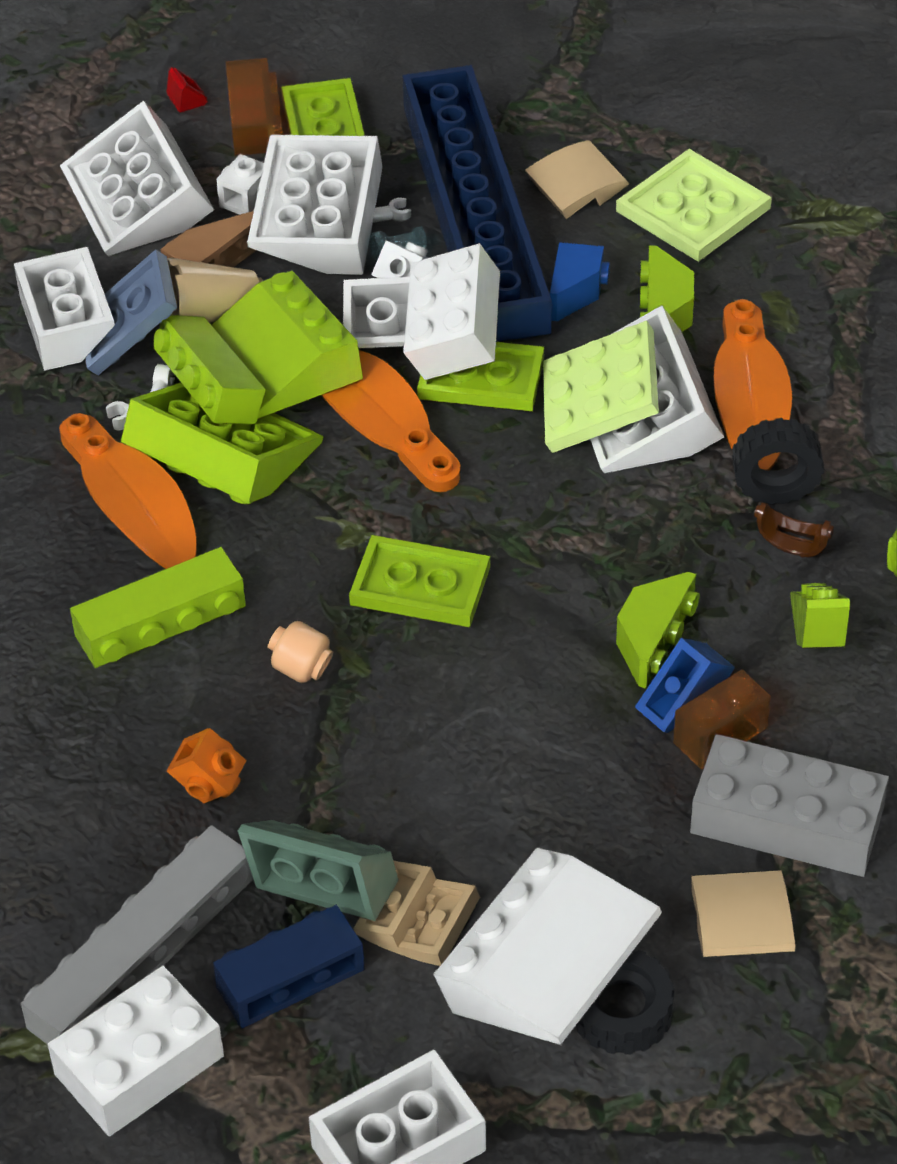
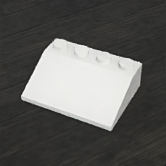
[60,101,214,256]
[247,135,383,275]
[590,305,724,473]
[433,848,662,1045]

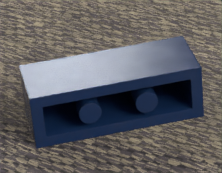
[213,904,365,1029]

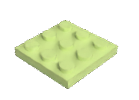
[616,149,772,262]
[543,320,659,453]

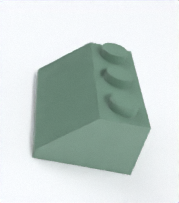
[238,820,399,921]

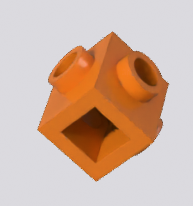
[166,728,247,804]

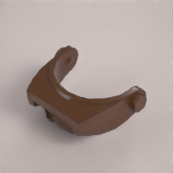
[754,502,834,558]

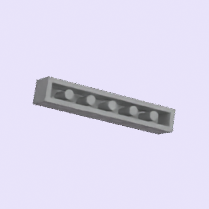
[21,825,253,1044]

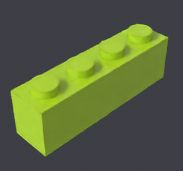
[154,315,266,424]
[70,547,246,668]

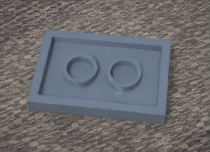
[85,249,177,375]

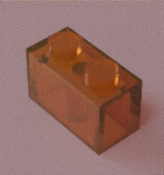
[673,669,771,770]

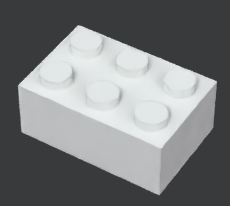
[404,243,500,380]
[47,966,224,1137]
[309,1050,486,1164]

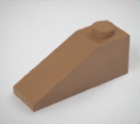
[160,211,256,267]

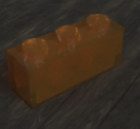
[226,58,283,156]

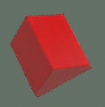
[167,67,208,113]

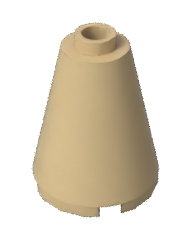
[167,258,263,323]

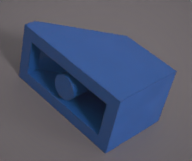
[550,242,610,321]
[635,638,735,733]

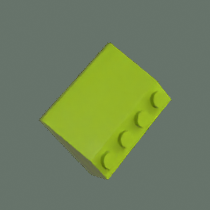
[212,271,363,419]
[121,383,323,504]

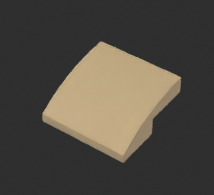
[525,140,629,219]
[353,861,480,966]
[692,870,795,957]

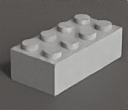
[690,734,889,877]

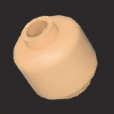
[268,621,333,683]

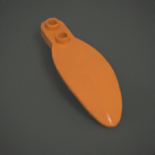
[713,299,792,471]
[322,350,460,492]
[59,413,197,569]

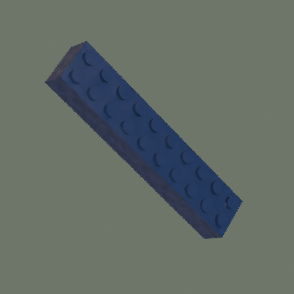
[403,65,551,342]

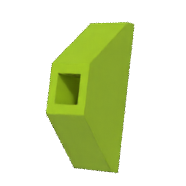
[640,245,694,332]
[616,572,700,689]
[791,583,850,648]

